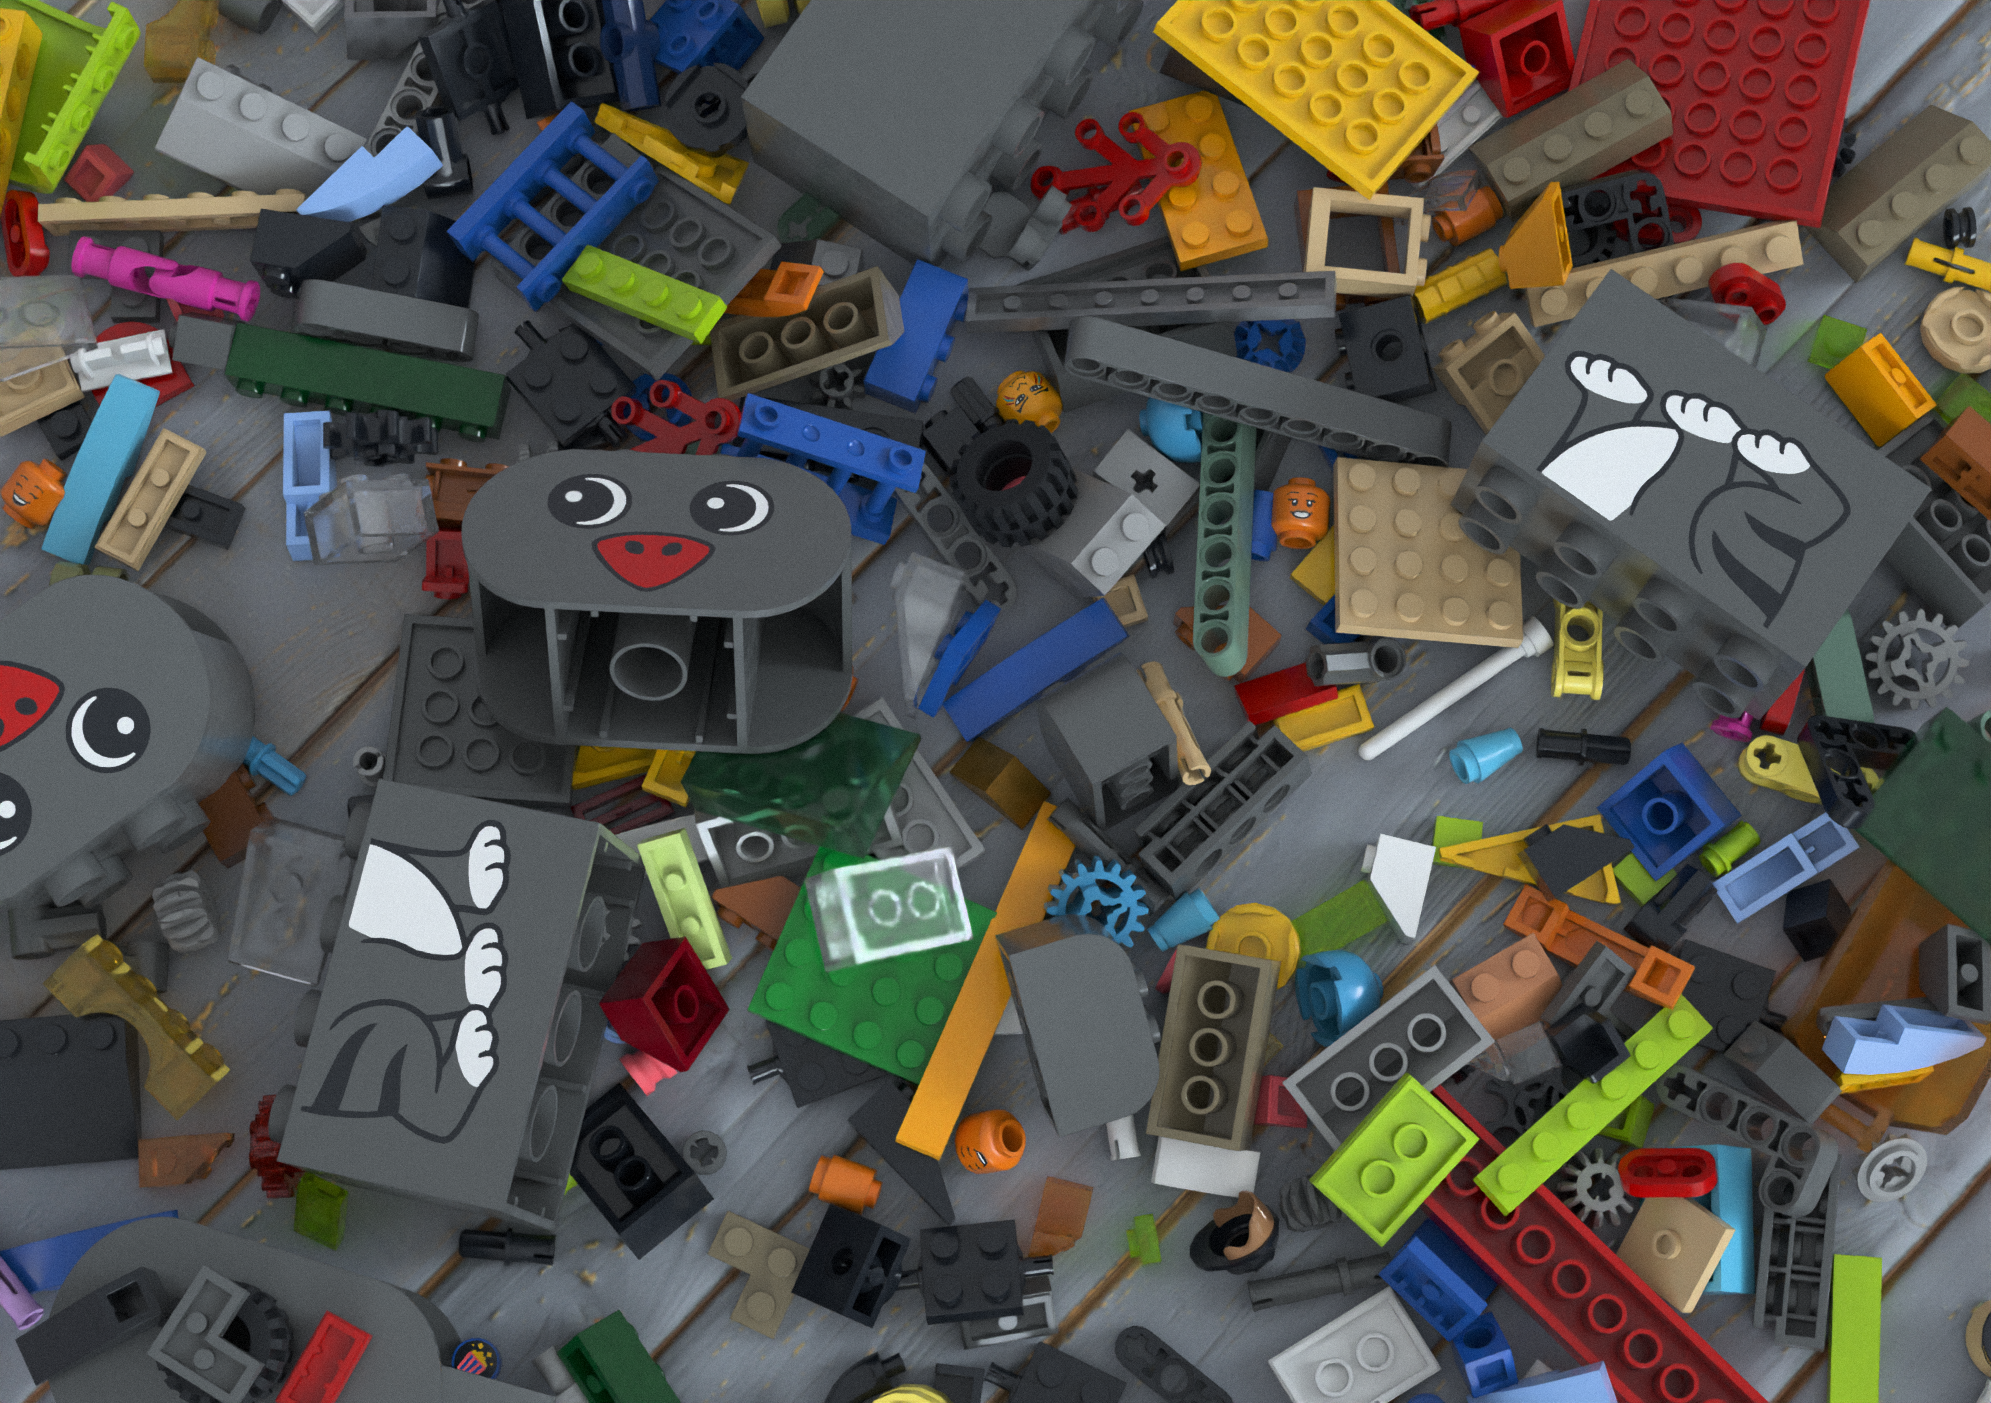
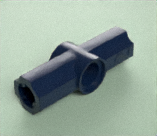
[599,0,662,112]

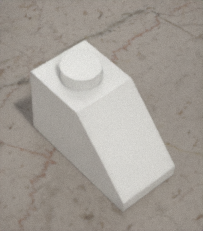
[1361,834,1436,945]

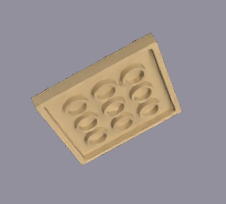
[1333,457,1523,648]

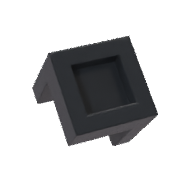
[1783,879,1851,962]
[1545,1002,1631,1084]
[934,1363,985,1403]

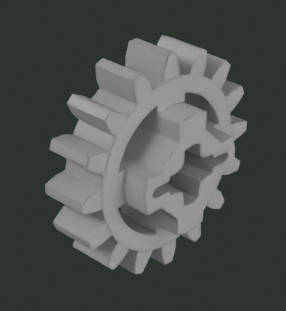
[1864,608,1970,710]

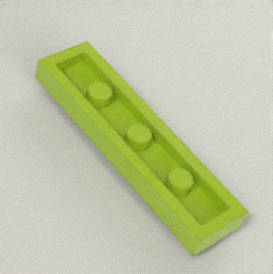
[562,244,728,344]

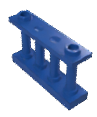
[447,101,659,312]
[718,393,926,545]

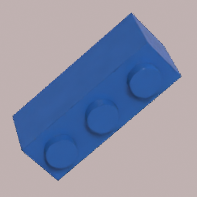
[864,259,968,414]

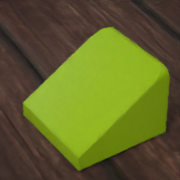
[1596,1096,1654,1149]

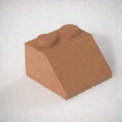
[1449,933,1563,1069]

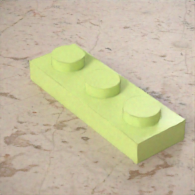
[637,828,732,970]

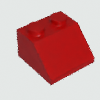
[1458,0,1575,118]

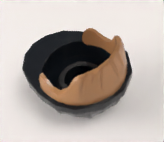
[1190,1190,1279,1275]

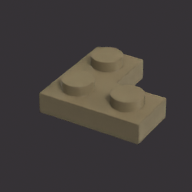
[707,1211,810,1339]

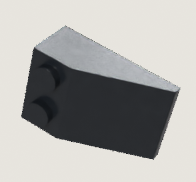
[570,1082,714,1260]

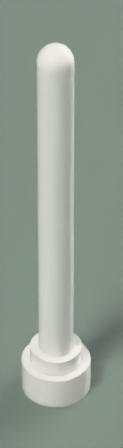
[1359,616,1554,760]

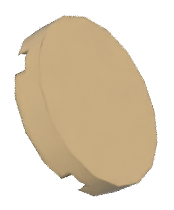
[1920,287,1991,374]

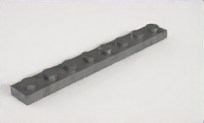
[965,271,1337,334]

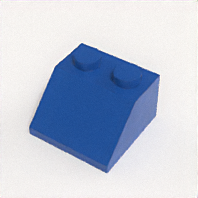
[1596,742,1742,881]

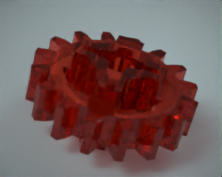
[249,1094,306,1199]

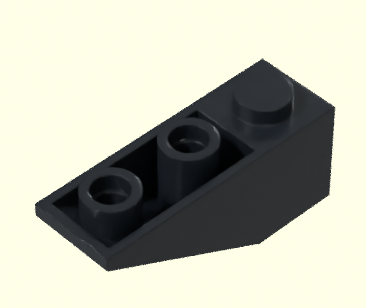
[15,1267,172,1386]

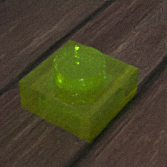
[1807,315,1867,369]
[1126,1213,1162,1268]

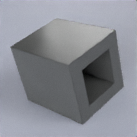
[169,312,245,370]

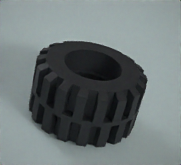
[949,419,1078,548]
[155,1280,294,1403]

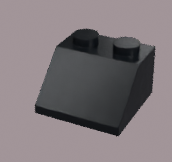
[371,205,477,309]
[250,209,367,298]

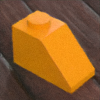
[1499,181,1573,289]

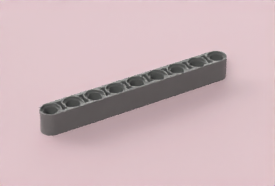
[1064,316,1452,468]

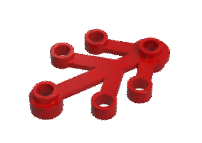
[1030,112,1202,232]
[611,380,741,455]

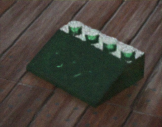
[1854,707,1991,945]
[681,712,921,859]

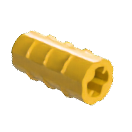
[1412,248,1507,324]

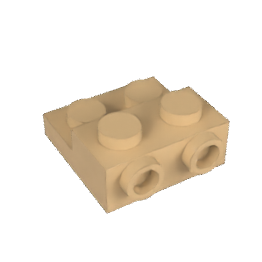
[1432,311,1545,435]

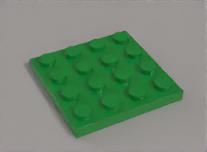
[747,836,997,1086]

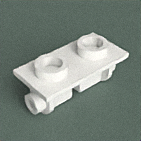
[70,329,173,392]

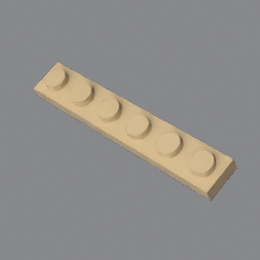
[38,189,308,236]
[1525,220,1804,327]

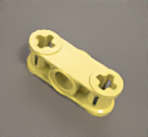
[1551,598,1603,700]
[1738,735,1880,805]

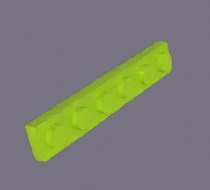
[1473,994,1713,1216]

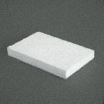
[1267,1286,1442,1403]

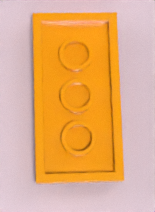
[1128,90,1268,271]

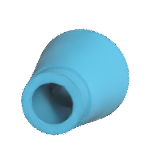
[1449,728,1523,784]
[1147,888,1220,952]

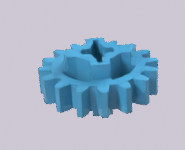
[1044,856,1149,948]

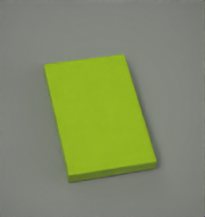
[1309,1072,1479,1247]

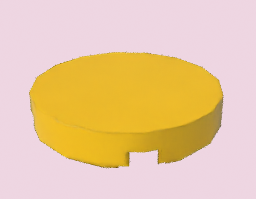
[1205,903,1301,991]

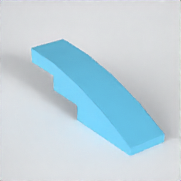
[41,374,160,565]

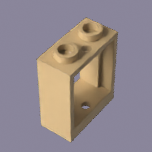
[1303,187,1431,299]

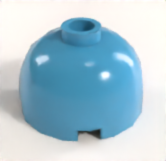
[1139,397,1203,463]
[1295,950,1383,1047]

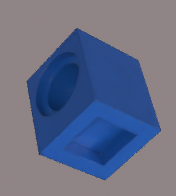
[1450,1311,1519,1399]

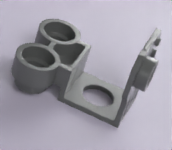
[978,185,1072,271]

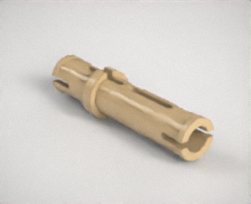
[1136,661,1211,785]

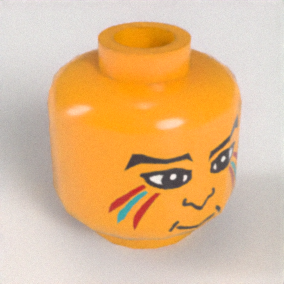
[996,370,1063,433]

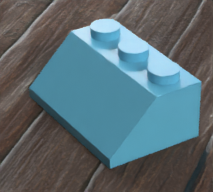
[1639,1144,1755,1295]

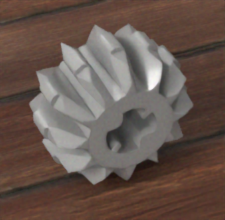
[152,870,222,953]
[1555,1148,1634,1231]

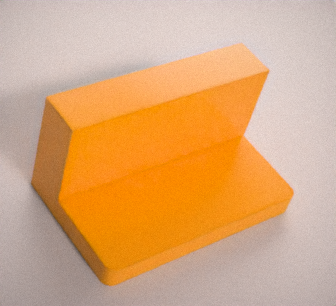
[1824,333,1937,447]

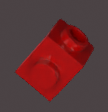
[422,527,470,599]

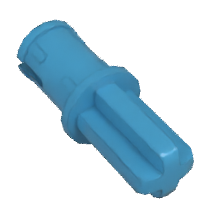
[243,735,307,796]

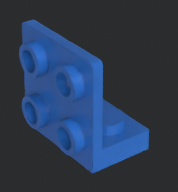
[650,0,765,105]
[1378,1218,1498,1342]

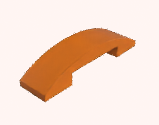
[724,261,824,317]
[1503,884,1695,1010]

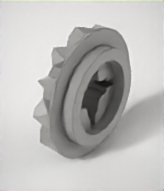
[1852,1133,1927,1202]

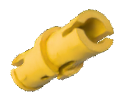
[1904,237,1991,293]

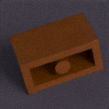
[199,763,279,869]

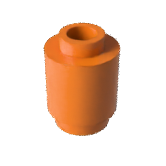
[1432,186,1503,246]
[809,1155,883,1215]

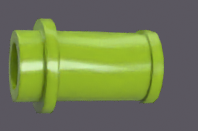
[1699,820,1761,877]

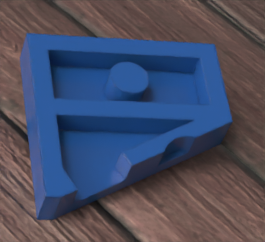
[918,600,1001,718]

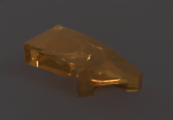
[138,1133,235,1188]
[1028,1176,1094,1257]

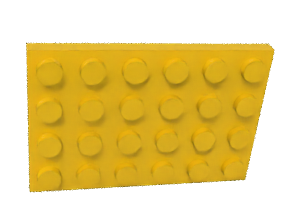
[1153,0,1479,200]

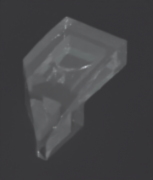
[1393,170,1481,226]
[1466,1021,1563,1084]

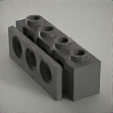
[1134,721,1312,901]
[1753,1150,1842,1352]

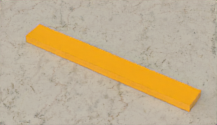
[895,801,1076,1161]

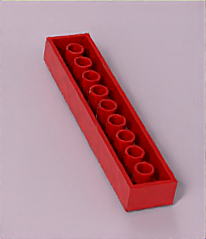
[1419,1085,1769,1403]

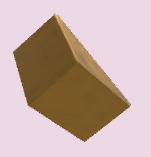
[949,736,1051,830]

